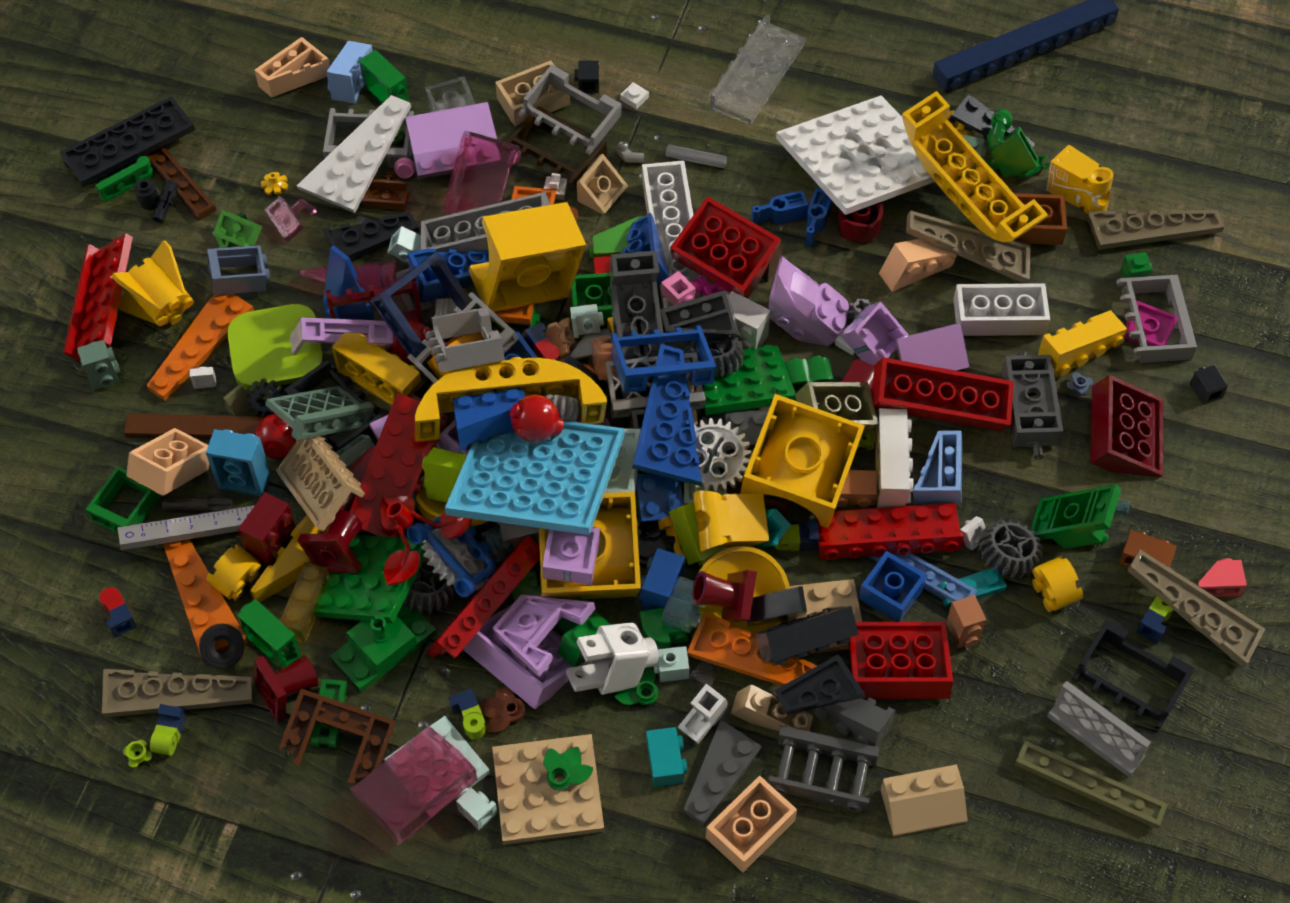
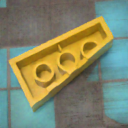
[1037,310,1127,378]

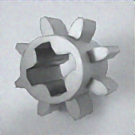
[848,298,870,321]

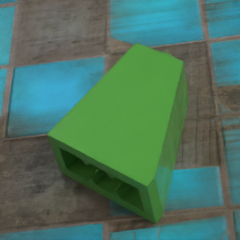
[589,216,643,258]

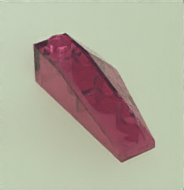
[300,260,398,291]

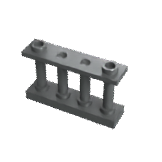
[768,726,879,813]

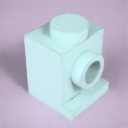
[570,304,604,338]
[456,788,497,830]

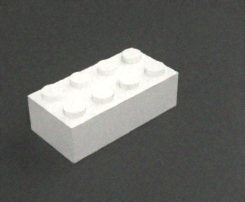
[953,283,1050,336]
[875,408,913,508]

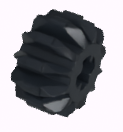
[245,378,285,417]

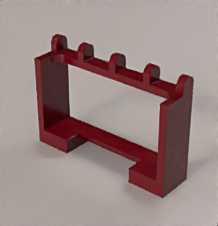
[326,278,424,335]

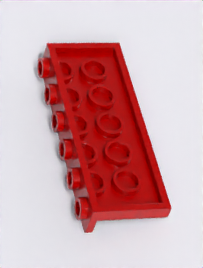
[63,233,133,362]
[350,393,448,538]
[815,503,963,560]
[425,536,540,659]

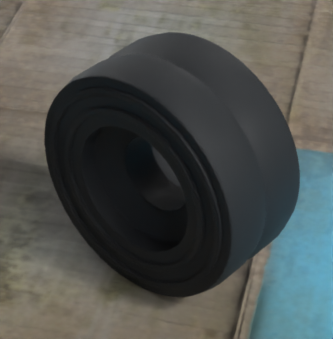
[199,623,244,669]

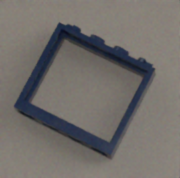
[370,252,472,375]

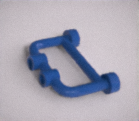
[407,516,496,597]

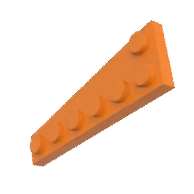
[146,294,254,401]
[163,539,248,658]
[687,610,816,686]

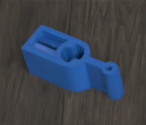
[805,188,833,246]
[751,190,809,225]

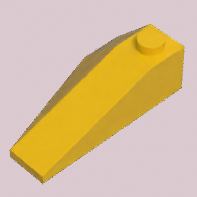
[250,515,327,603]

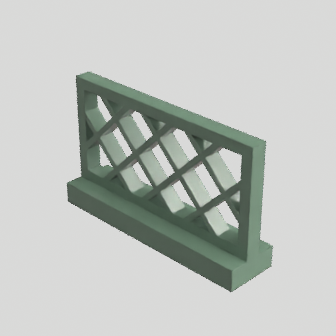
[266,386,374,440]

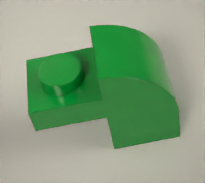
[639,608,693,649]

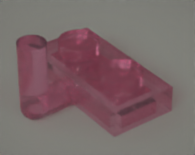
[265,196,316,242]

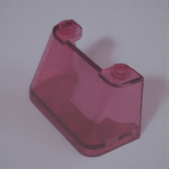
[442,131,521,215]

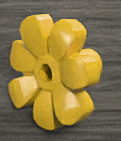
[261,172,288,196]

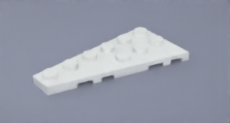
[297,95,411,213]

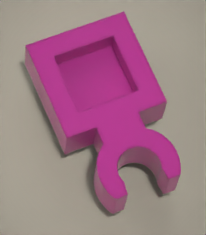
[692,276,731,297]

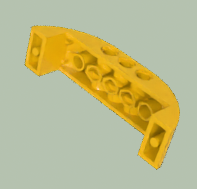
[902,91,1048,242]
[415,357,607,442]

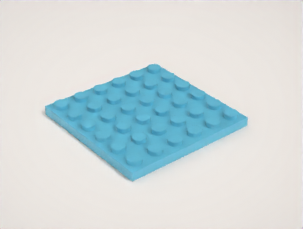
[445,421,625,535]

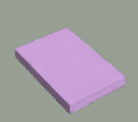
[895,323,969,371]

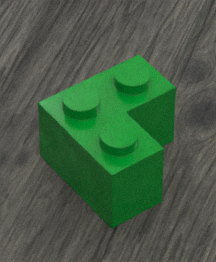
[557,597,610,667]

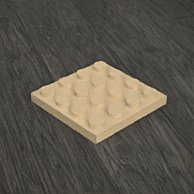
[492,734,604,845]

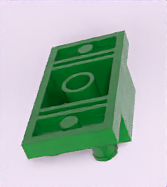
[1030,484,1121,549]
[330,606,437,693]

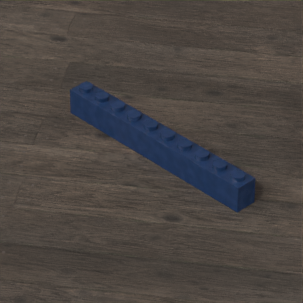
[932,0,1119,92]

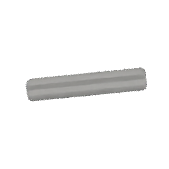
[665,145,727,168]

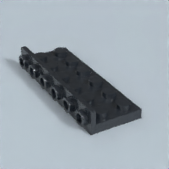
[60,96,195,187]

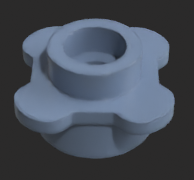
[1067,372,1093,396]

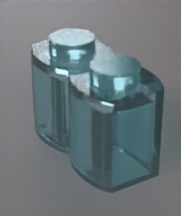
[662,576,707,633]

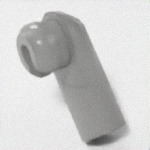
[616,142,644,163]

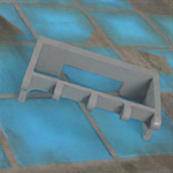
[519,64,622,155]
[323,108,414,168]
[1116,275,1197,363]
[407,292,519,383]
[425,307,505,372]

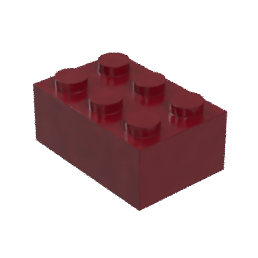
[238,492,296,571]

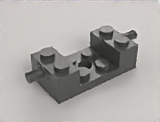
[1002,351,1063,460]

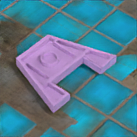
[493,595,595,677]

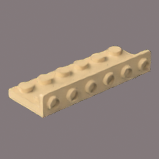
[276,436,365,531]

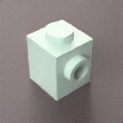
[388,226,421,263]
[653,646,689,682]

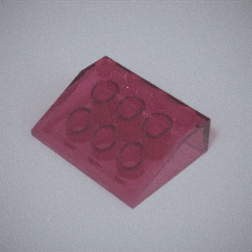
[350,726,478,845]

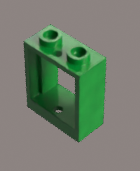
[359,50,410,104]
[85,466,161,534]
[237,599,302,669]

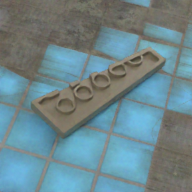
[1087,210,1225,250]
[906,211,1030,284]
[1127,550,1265,667]
[102,669,253,718]

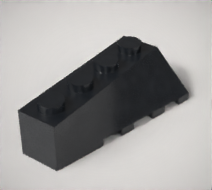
[755,606,859,665]

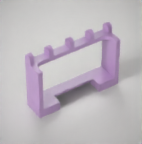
[290,318,393,355]

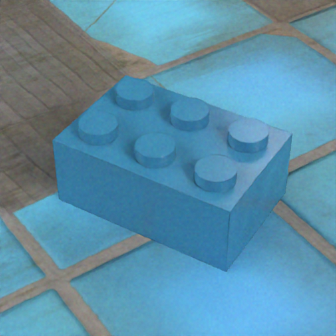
[206,429,271,497]

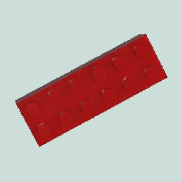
[871,357,1014,432]

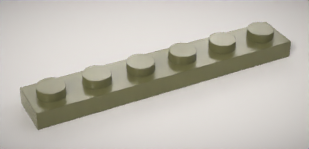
[1015,741,1168,829]

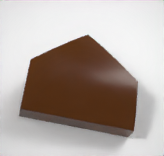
[362,170,409,211]

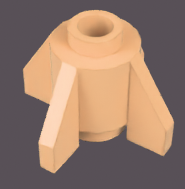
[544,317,579,357]

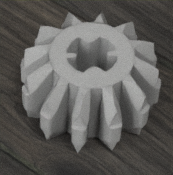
[544,394,580,422]

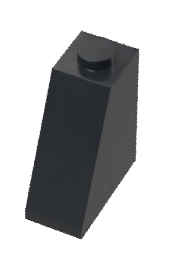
[747,586,807,627]

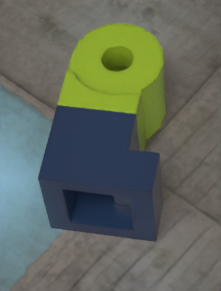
[775,520,819,551]
[1136,596,1174,644]
[448,688,486,740]
[150,704,186,756]

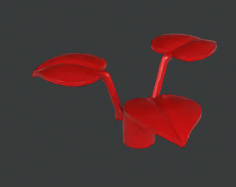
[380,496,473,585]

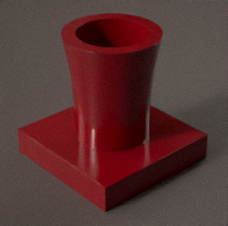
[297,510,362,573]
[692,570,757,623]
[254,655,318,723]

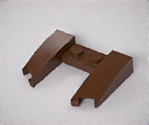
[279,689,396,784]

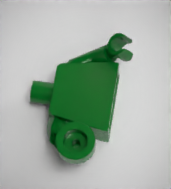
[986,109,1050,179]

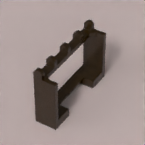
[504,106,607,188]

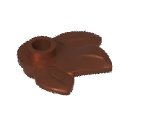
[479,687,526,733]

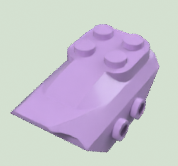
[769,256,849,346]

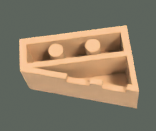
[255,37,330,97]
[879,239,957,292]

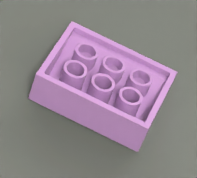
[405,102,501,180]
[463,604,587,709]

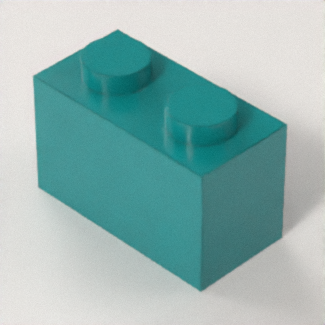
[646,727,688,787]

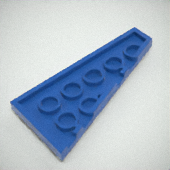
[632,344,703,486]

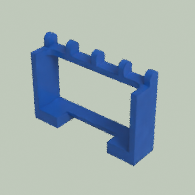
[610,325,716,393]

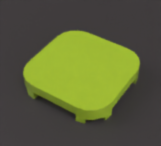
[228,304,324,390]

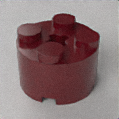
[838,203,883,243]

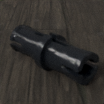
[151,179,179,223]

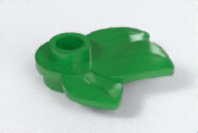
[615,667,659,705]
[543,747,593,791]

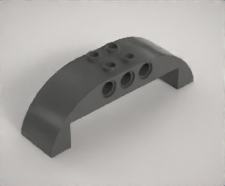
[610,251,665,429]

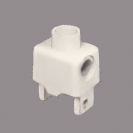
[566,623,658,695]

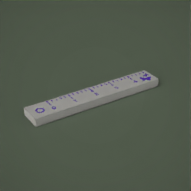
[117,505,255,550]

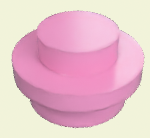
[394,158,415,179]

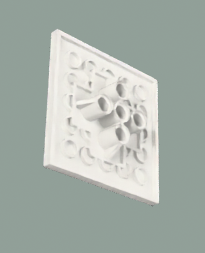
[776,96,935,215]

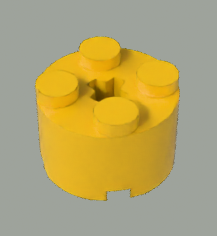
[206,544,261,601]
[1032,556,1083,612]

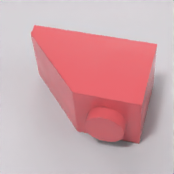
[1197,558,1247,597]

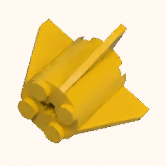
[111,241,194,327]

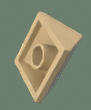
[577,154,628,214]

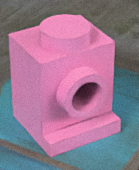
[661,271,696,305]

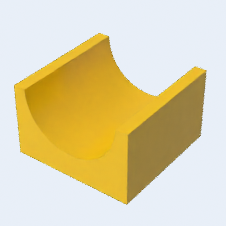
[469,202,586,312]
[740,394,865,528]
[538,492,641,600]

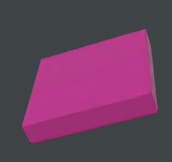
[1124,301,1177,347]

